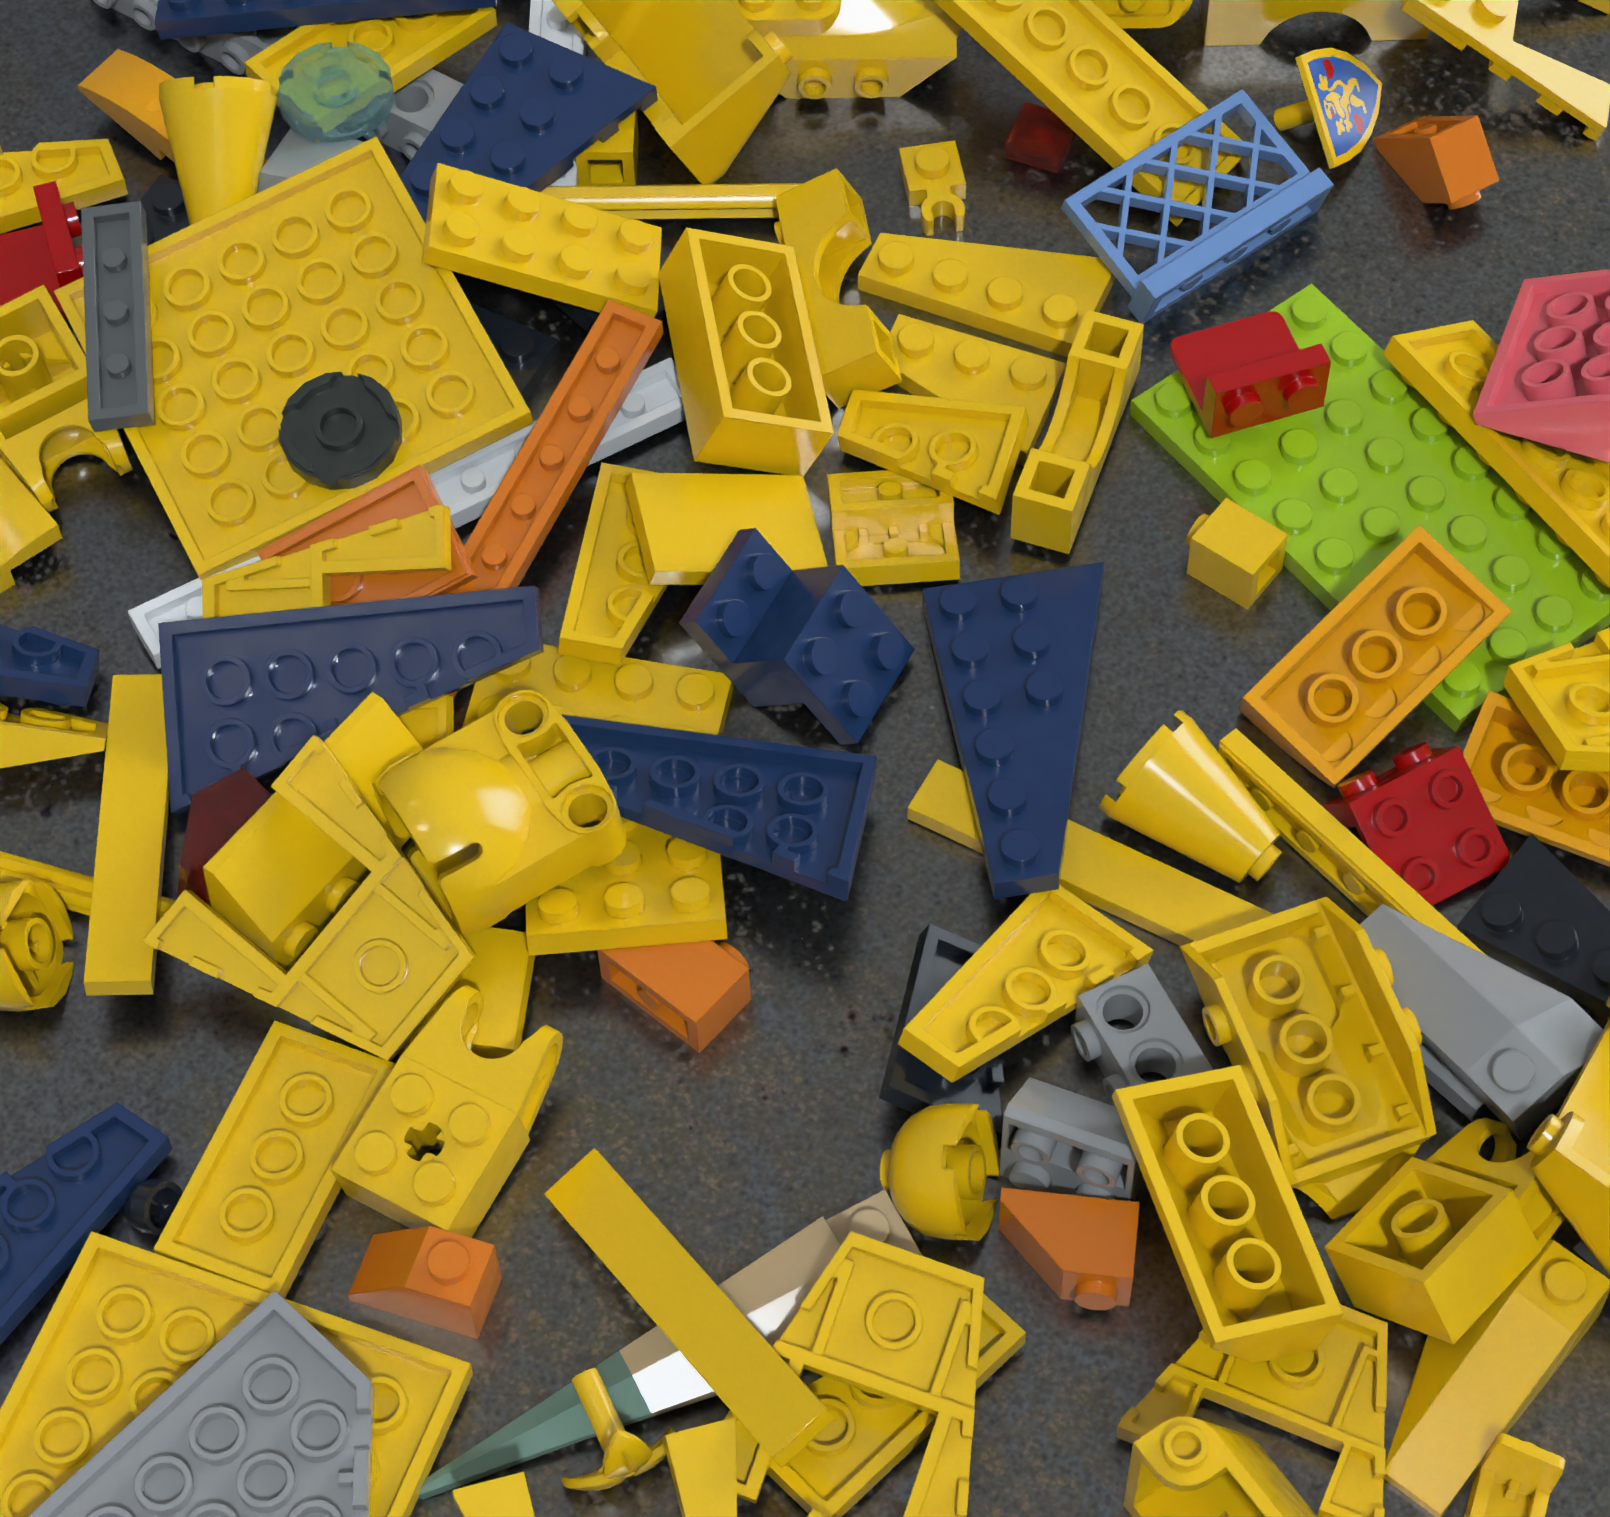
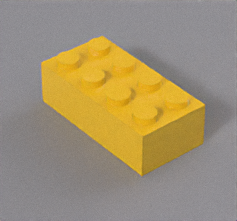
[658,227,834,477]

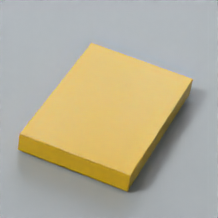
[625,472,828,585]

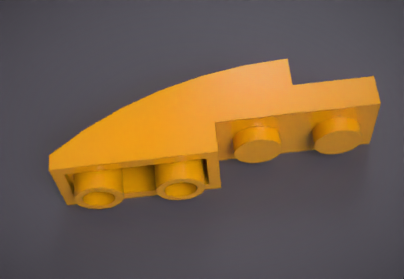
[78,49,268,193]

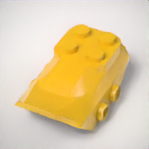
[731,0,962,99]
[1179,896,1437,1220]

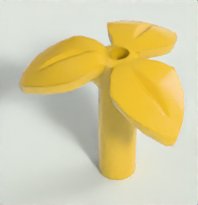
[561,1368,675,1491]

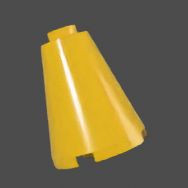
[158,76,277,225]
[1098,710,1282,883]

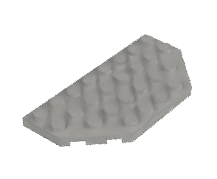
[28,1291,374,1517]

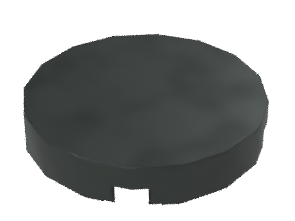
[279,372,402,490]

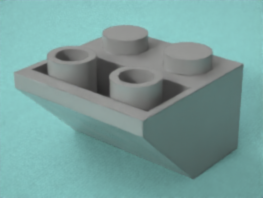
[999,1077,1144,1202]

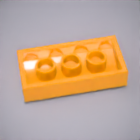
[1239,525,1512,788]
[1463,691,1610,867]

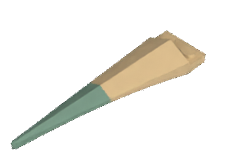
[418,1189,923,1500]

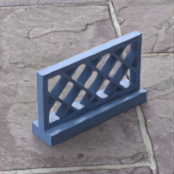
[1061,89,1334,324]

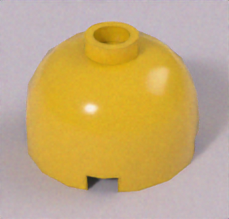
[0,879,74,1012]
[880,1103,1000,1241]

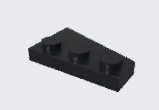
[1457,834,1610,1017]
[879,923,1004,1149]

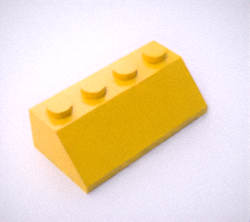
[203,692,424,970]
[1112,1065,1344,1364]

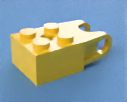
[0,285,133,513]
[331,985,563,1238]
[1324,1118,1566,1345]

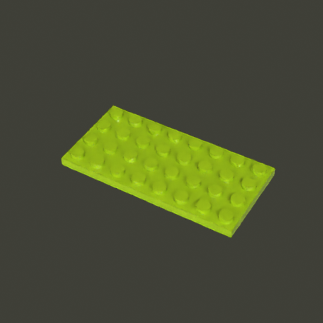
[1130,283,1610,733]

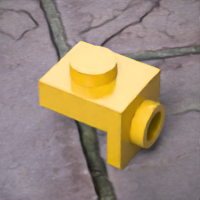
[1464,1433,1565,1517]

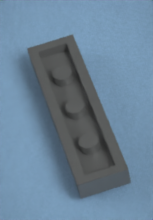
[81,201,155,432]

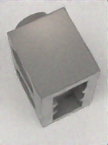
[1071,964,1213,1107]

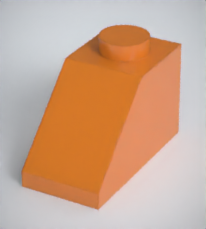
[1373,115,1500,210]
[597,940,752,1053]
[998,1187,1140,1310]
[348,1225,502,1339]

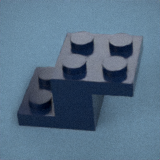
[679,528,915,745]

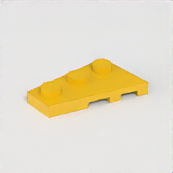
[890,314,1066,466]

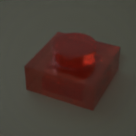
[1004,102,1077,173]

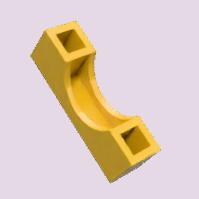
[1200,0,1429,46]
[774,168,902,409]
[1010,309,1144,554]

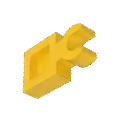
[899,140,966,236]

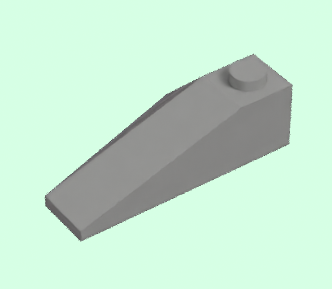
[1359,904,1603,1140]

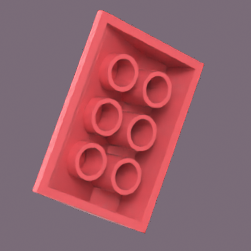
[1473,269,1610,463]

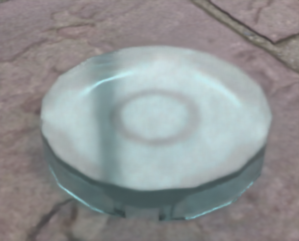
[277,42,395,143]

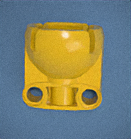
[371,690,626,936]

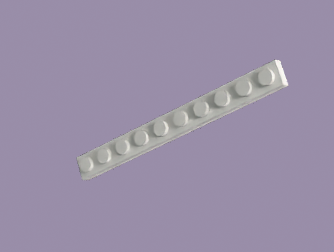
[128,357,686,669]

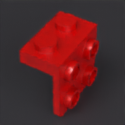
[0,181,83,319]
[1170,311,1331,438]
[1322,742,1510,906]

